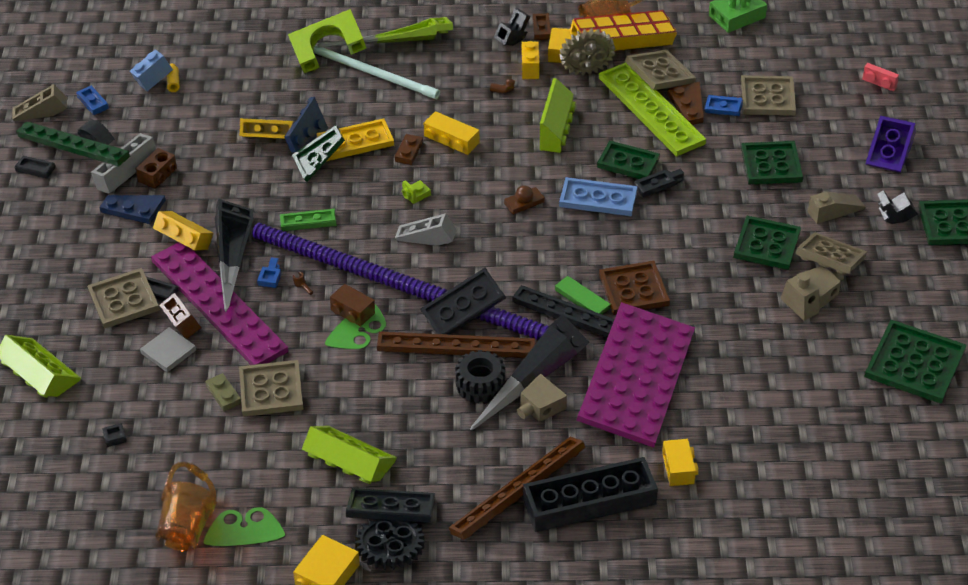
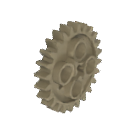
[559,28,615,76]

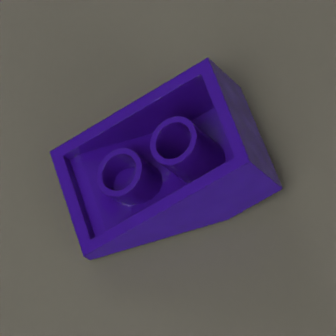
[865,116,916,173]

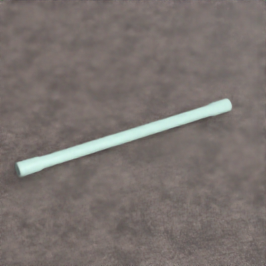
[314,45,440,99]

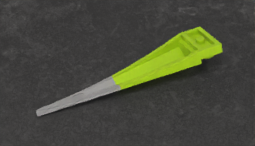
[318,17,453,48]

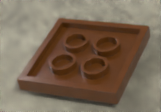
[599,261,670,315]

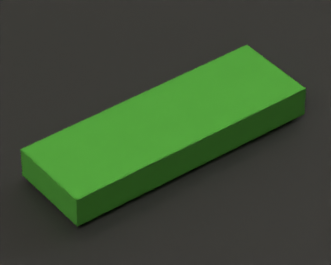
[280,209,337,231]
[555,276,610,315]

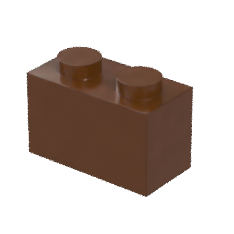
[330,284,375,327]

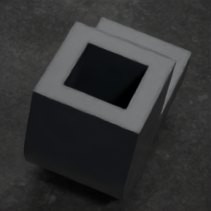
[494,8,531,46]
[77,120,115,145]
[877,190,918,224]

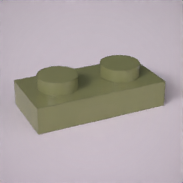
[205,373,242,411]

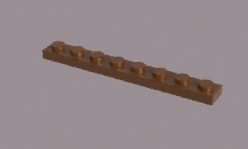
[377,331,535,358]
[449,437,586,540]

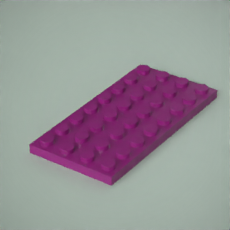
[576,302,695,448]

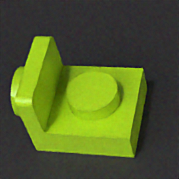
[402,180,431,204]

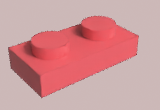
[862,63,899,91]

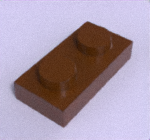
[532,13,551,40]
[395,134,423,165]

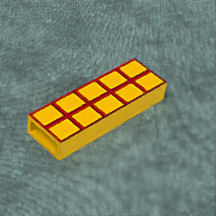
[569,10,677,51]

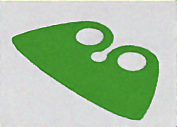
[325,304,386,349]
[203,507,285,546]

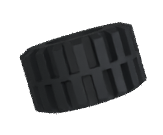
[455,350,506,404]

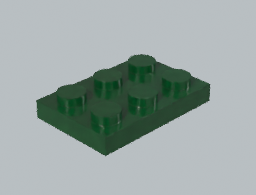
[597,140,660,179]

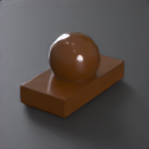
[504,185,545,214]

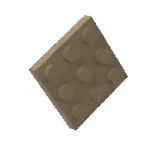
[625,50,696,90]
[741,75,796,116]
[796,232,867,274]
[87,268,160,329]
[239,360,303,417]

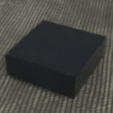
[102,423,127,447]

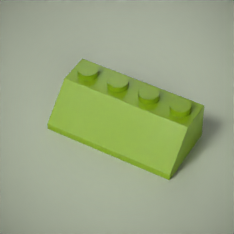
[540,78,576,153]
[0,335,81,398]
[302,426,397,484]

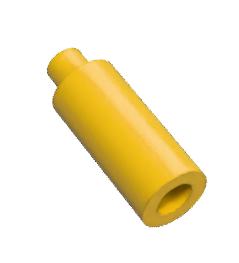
[166,63,180,92]

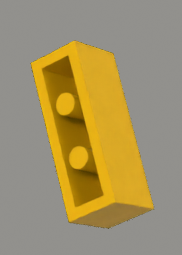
[423,111,480,155]
[239,118,295,139]
[153,211,214,250]

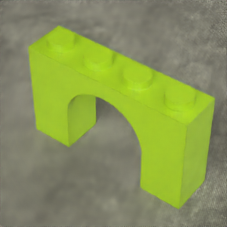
[288,9,367,74]

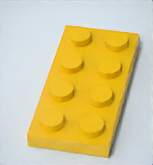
[316,118,394,161]

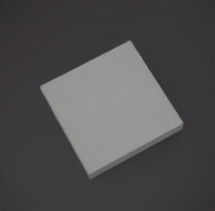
[140,327,196,372]

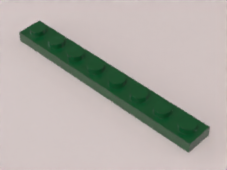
[16,122,130,167]

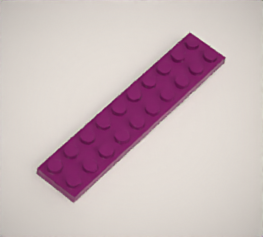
[151,242,288,365]

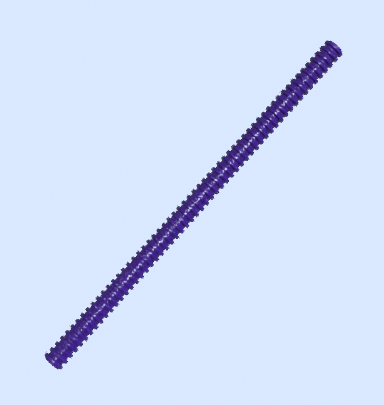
[253,223,549,340]

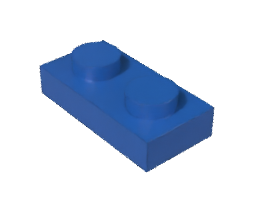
[76,85,109,115]
[704,95,743,116]

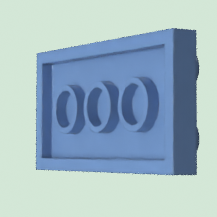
[559,177,637,216]

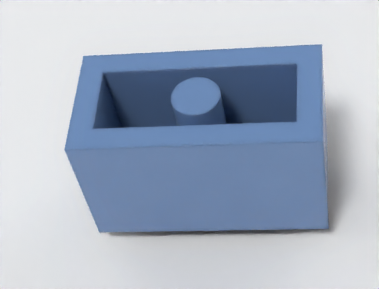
[130,49,173,91]

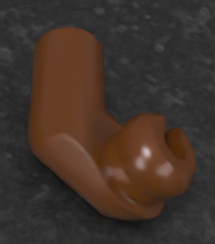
[490,79,515,94]

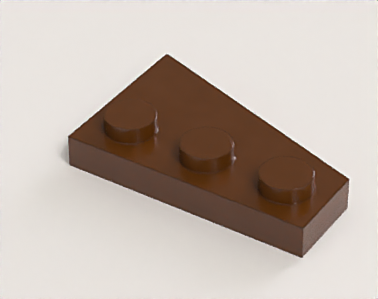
[667,82,704,125]

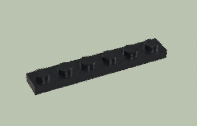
[512,285,615,338]

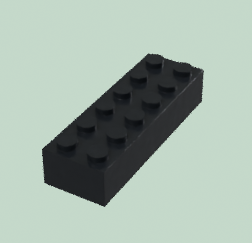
[523,457,658,532]

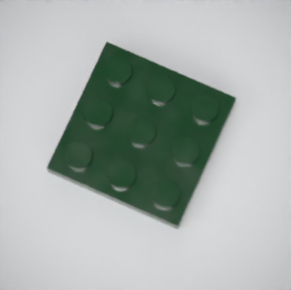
[741,141,803,185]
[918,200,968,245]
[733,215,801,270]

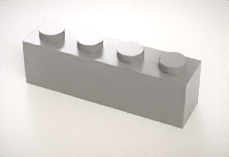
[91,133,156,194]

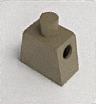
[797,266,844,309]
[781,272,819,321]
[517,374,567,421]

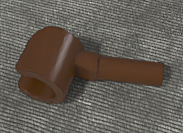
[293,272,313,295]

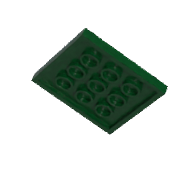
[864,320,967,404]

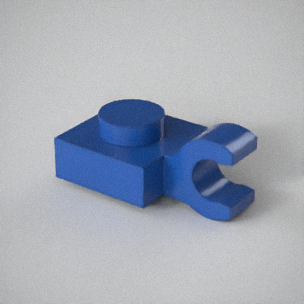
[257,257,281,288]

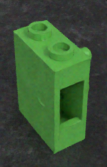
[709,0,767,33]

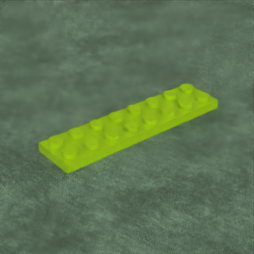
[599,62,706,157]

